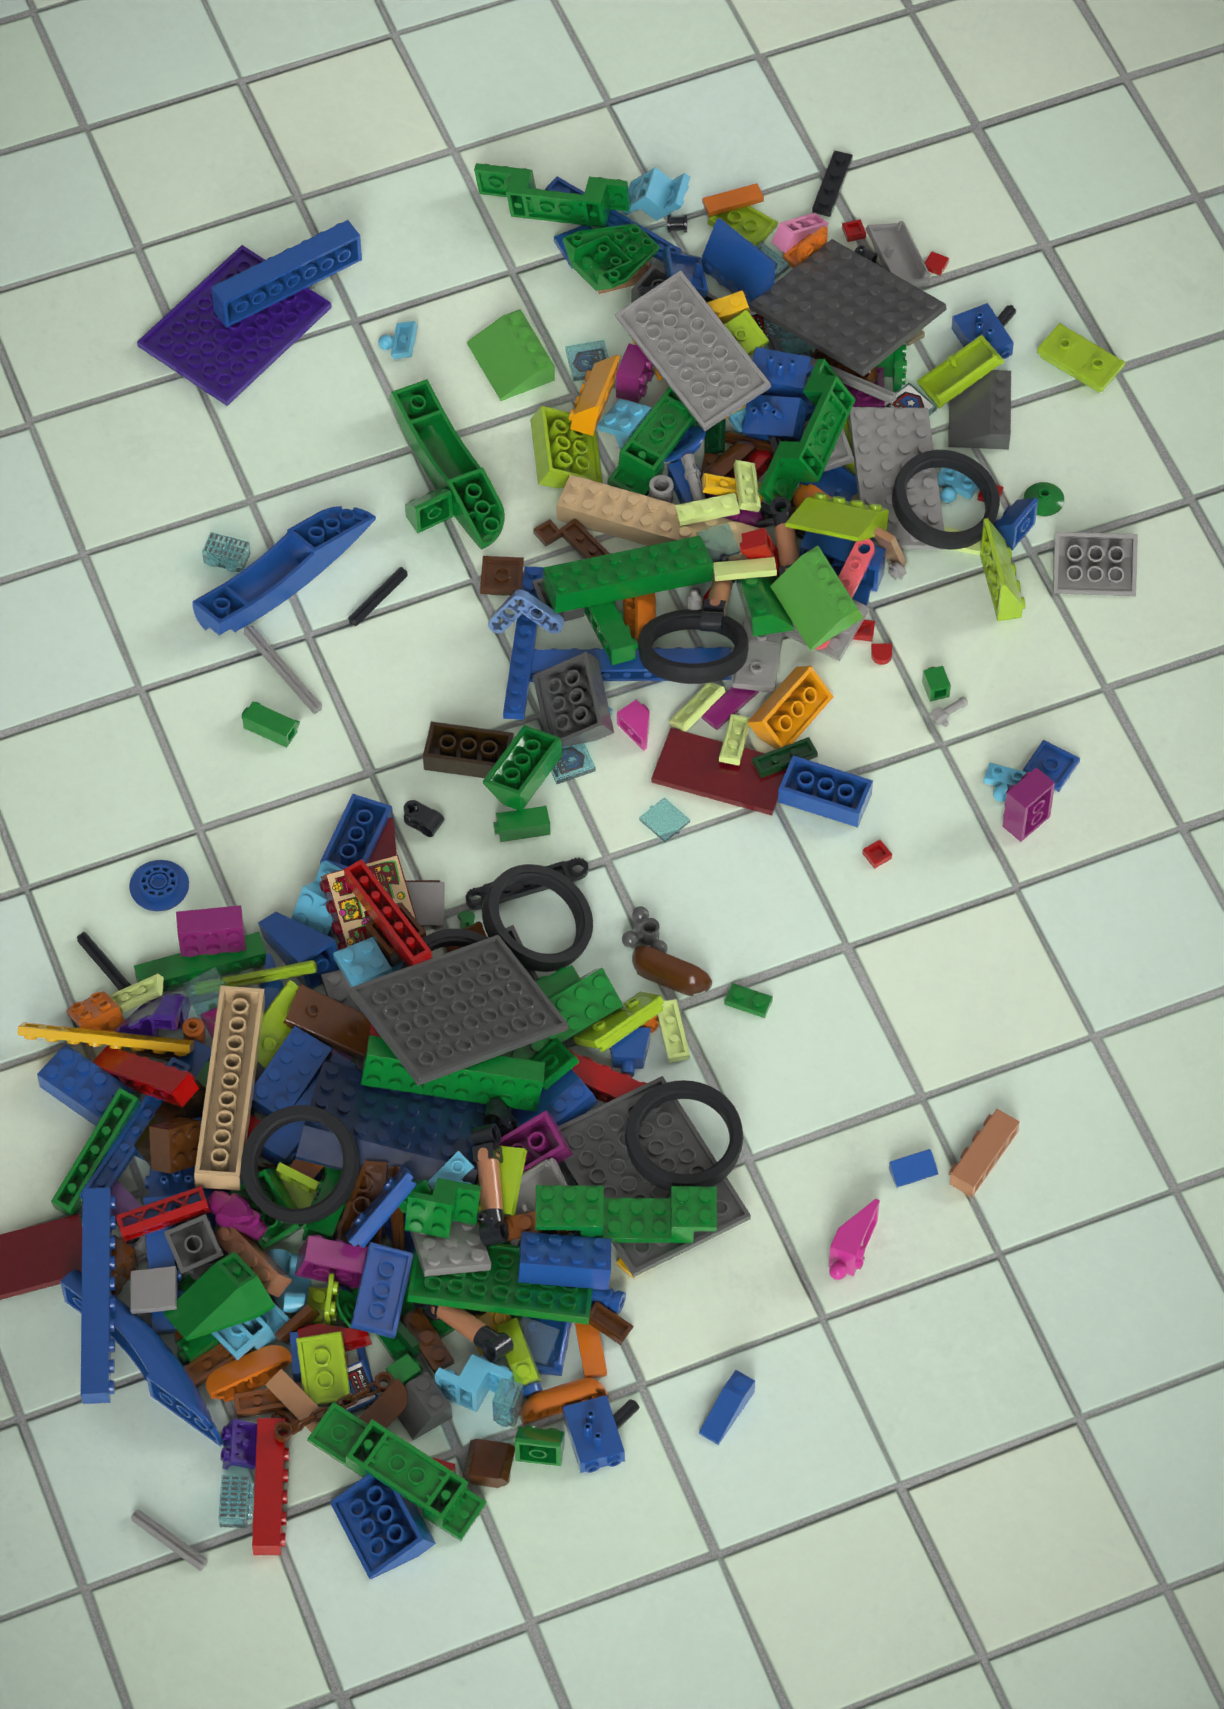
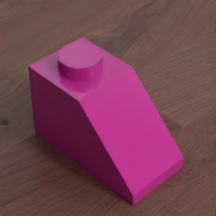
[617,699,650,751]

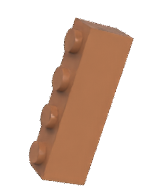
[949,1109,1020,1197]
[215,1226,293,1298]

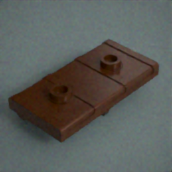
[283,984,371,1060]

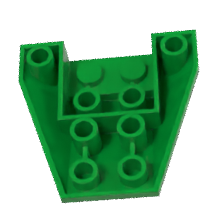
[563,223,660,291]
[163,1251,275,1341]

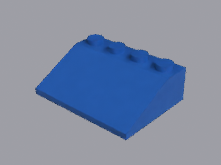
[702,218,775,308]
[512,1069,598,1126]
[330,1474,436,1579]

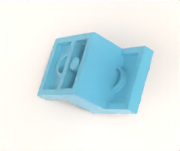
[622,167,690,221]
[597,399,652,450]
[291,860,342,937]
[333,937,403,987]
[211,1302,290,1361]
[435,1354,514,1413]

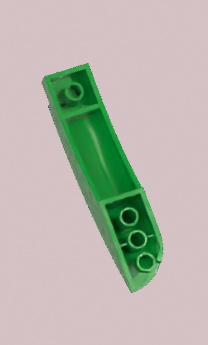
[389,379,505,550]

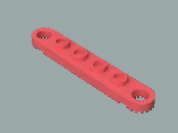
[815,539,875,650]

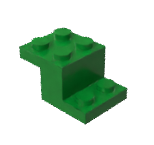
[875,344,907,393]
[405,1178,482,1239]

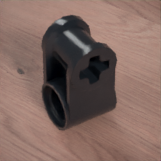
[403,800,445,837]
[483,1098,519,1137]

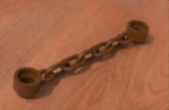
[274,1372,393,1442]

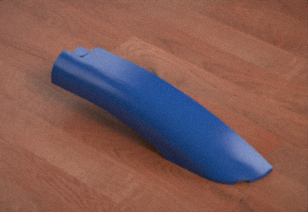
[192,506,376,636]
[60,1270,223,1446]

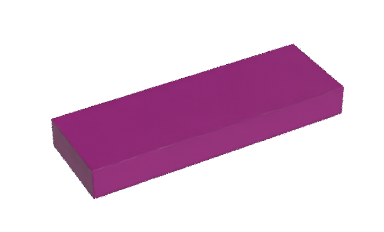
[702,687,759,730]

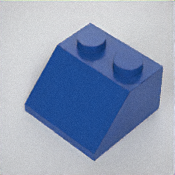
[994,498,1038,550]

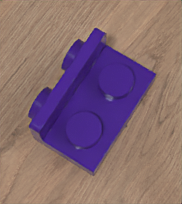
[220,1419,257,1470]

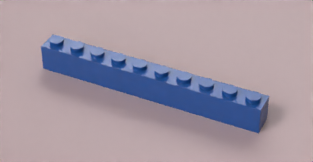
[530,647,731,682]
[81,1187,116,1404]

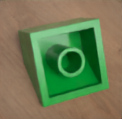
[405,488,453,534]
[515,1425,565,1466]

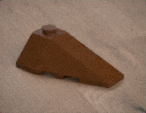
[336,1160,388,1247]

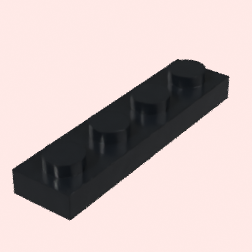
[812,150,853,217]

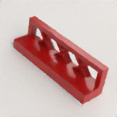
[116,1186,210,1242]

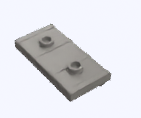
[865,221,930,287]
[733,618,783,693]
[504,1158,568,1217]

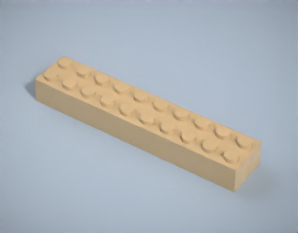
[556,474,761,562]
[194,986,265,1191]

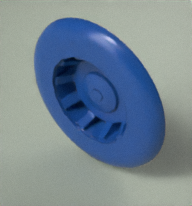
[664,426,706,463]
[129,860,189,911]

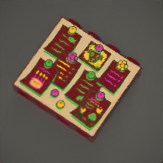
[319,855,417,951]

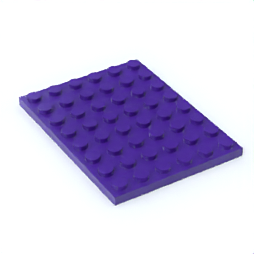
[137,245,332,406]

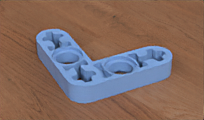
[488,589,564,634]

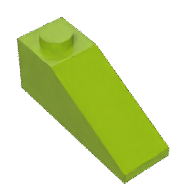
[496,1318,542,1388]

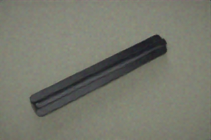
[348,567,408,626]
[77,932,131,990]

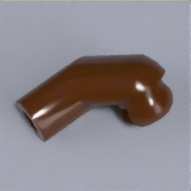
[271,1410,298,1434]

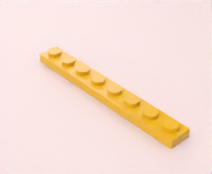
[18,1022,195,1056]

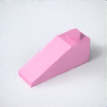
[772,213,829,253]

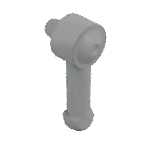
[687,588,702,610]
[929,697,968,727]

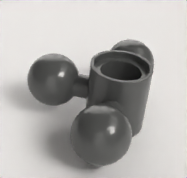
[622,906,668,953]

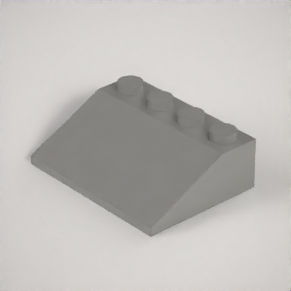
[1053,532,1138,596]

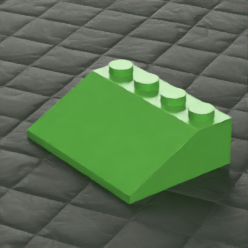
[467,309,555,401]
[770,546,864,651]

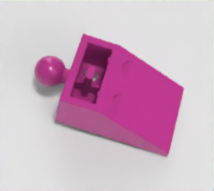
[829,1199,880,1280]

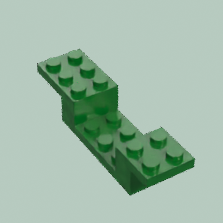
[474,163,631,228]
[758,359,856,511]
[607,387,700,496]
[535,1185,717,1243]
[307,1402,487,1541]

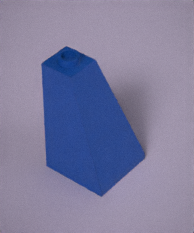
[258,912,340,990]

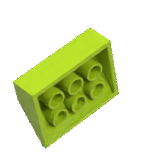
[530,406,603,488]
[785,493,889,542]
[980,518,1026,621]

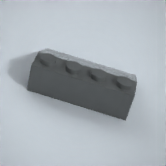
[948,370,1011,450]
[533,652,614,747]

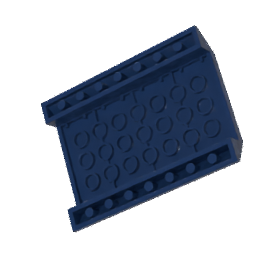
[295,1060,486,1194]

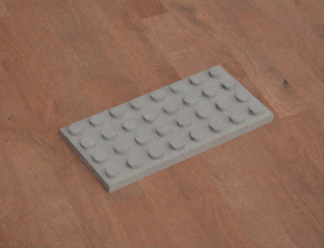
[615,270,771,431]
[848,407,945,550]

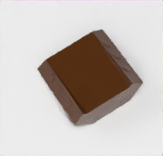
[462,1439,515,1488]

